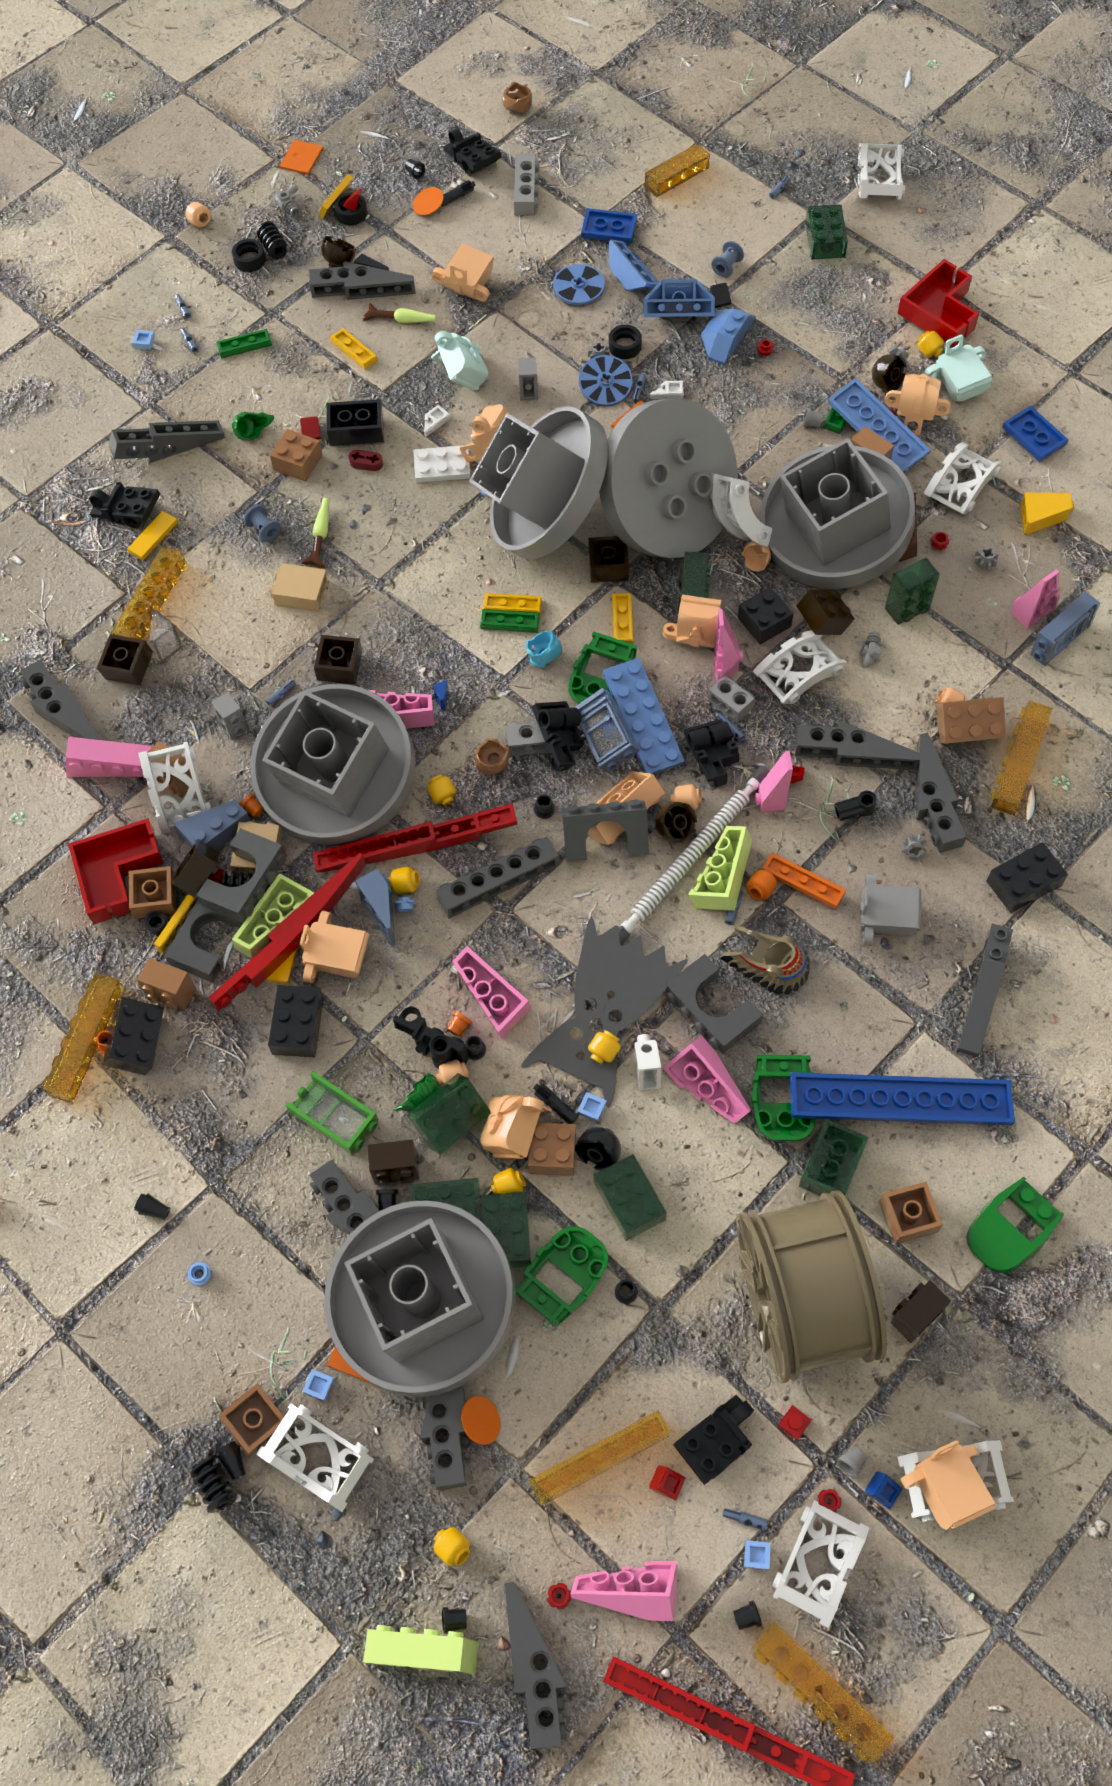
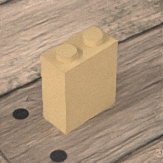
[270,563,328,612]
[230,821,282,877]

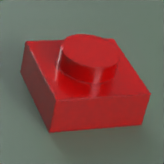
[778,1405,812,1441]

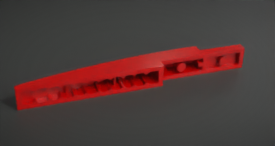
[313,803,518,872]
[208,853,366,1012]
[603,1656,855,1786]

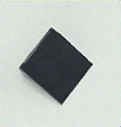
[710,283,731,308]

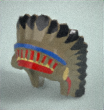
[720,925,810,995]

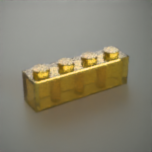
[645,143,710,197]

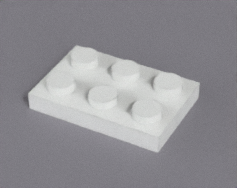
[413,445,471,483]

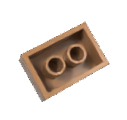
[937,697,1006,744]

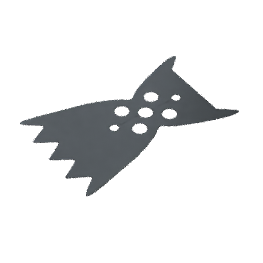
[521,917,688,1108]

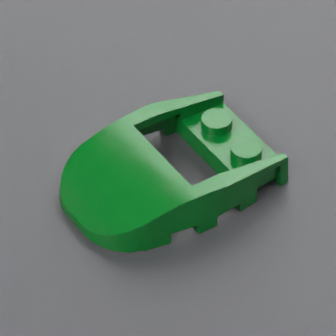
[568,632,637,710]
[752,1055,816,1141]
[967,1177,1064,1273]
[515,1226,608,1328]

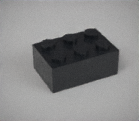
[326,399,384,446]
[986,842,1068,913]
[268,985,324,1058]
[102,997,164,1075]

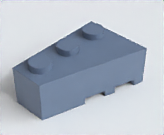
[173,800,250,850]

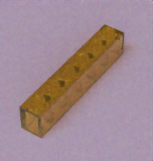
[989,700,1053,816]
[43,972,124,1103]
[529,1410,670,1507]

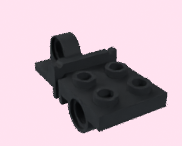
[443,128,502,175]
[89,482,160,528]
[531,701,586,771]
[684,719,739,787]
[393,1006,468,1069]
[673,1394,754,1485]

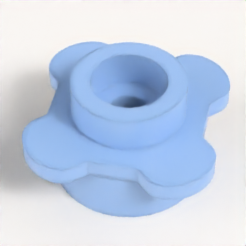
[394,897,416,912]

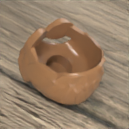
[502,82,532,114]
[474,738,510,776]

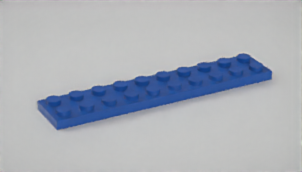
[789,1072,1015,1125]

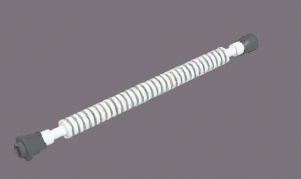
[618,765,770,946]

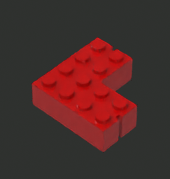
[898,259,979,348]
[68,818,164,925]

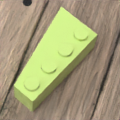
[688,826,752,911]
[232,873,314,959]
[363,1625,479,1675]

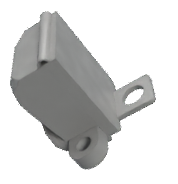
[860,873,921,946]

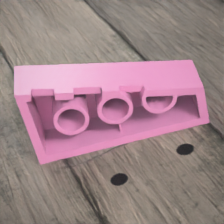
[369,690,435,729]
[65,737,151,777]
[452,946,531,1039]

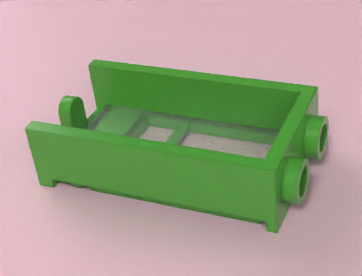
[285,1071,378,1155]

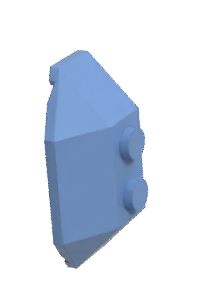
[609,240,659,292]
[644,279,715,317]
[701,308,756,365]

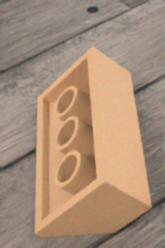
[587,771,665,845]

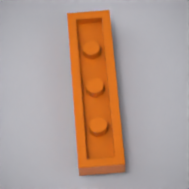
[762,852,846,910]

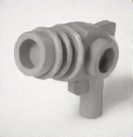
[273,184,300,217]
[860,632,881,667]

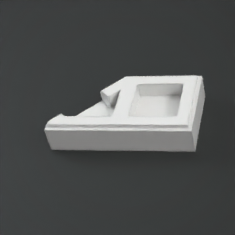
[650,381,684,400]
[424,405,451,437]

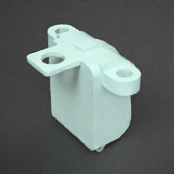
[431,331,488,391]
[925,335,992,402]

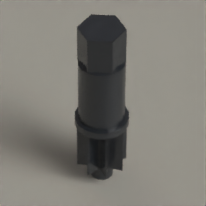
[441,180,476,207]
[533,1084,579,1124]

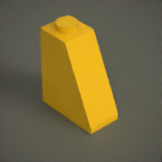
[1021,492,1074,535]

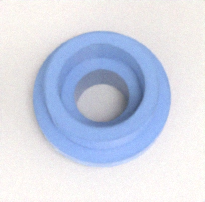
[188,1262,211,1286]

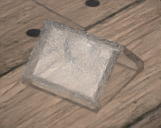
[149,610,183,664]

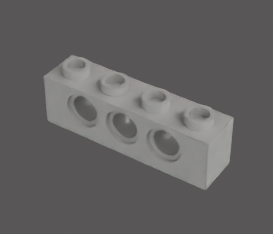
[514,154,539,215]

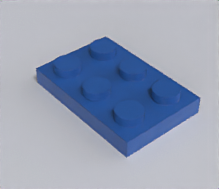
[581,208,637,244]
[1002,406,1069,462]

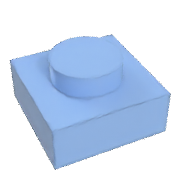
[132,330,155,350]
[577,1092,607,1123]
[302,1369,335,1402]
[744,1540,771,1570]

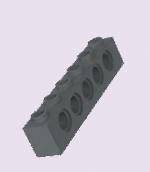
[436,837,559,919]

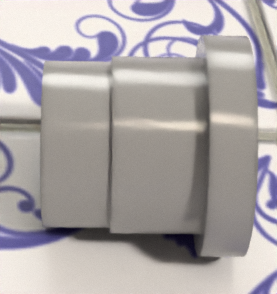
[802,408,823,427]
[837,1446,867,1478]

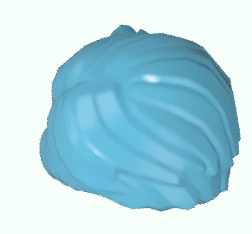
[525,631,562,668]

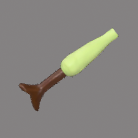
[363,303,437,323]
[302,498,330,568]

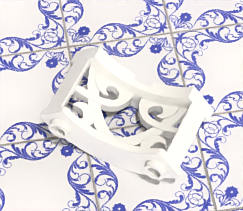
[858,143,905,200]
[923,442,1002,514]
[709,473,772,547]
[753,630,847,704]
[138,742,211,834]
[256,1403,374,1512]
[898,1440,1014,1522]
[772,1500,870,1628]

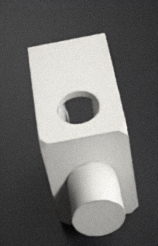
[634,1034,661,1091]

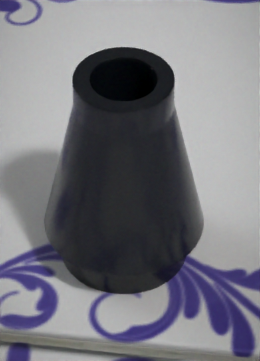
[134,1193,170,1220]
[217,1441,246,1480]

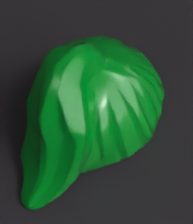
[232,411,274,441]
[394,1073,440,1118]

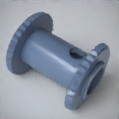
[711,241,744,278]
[243,505,281,542]

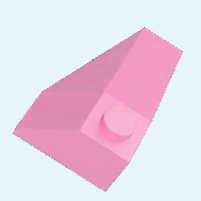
[1011,569,1060,628]
[714,609,743,683]
[755,751,793,813]
[663,1035,751,1124]
[570,1561,677,1621]

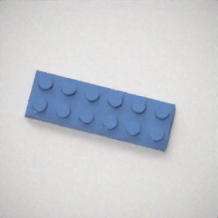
[828,378,930,473]
[602,658,685,775]

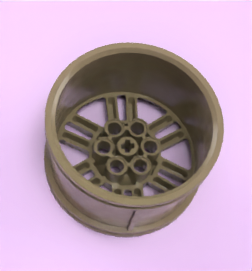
[736,1190,887,1384]

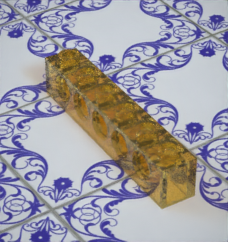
[110,546,187,640]
[752,1622,895,1763]

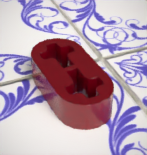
[348,450,383,471]

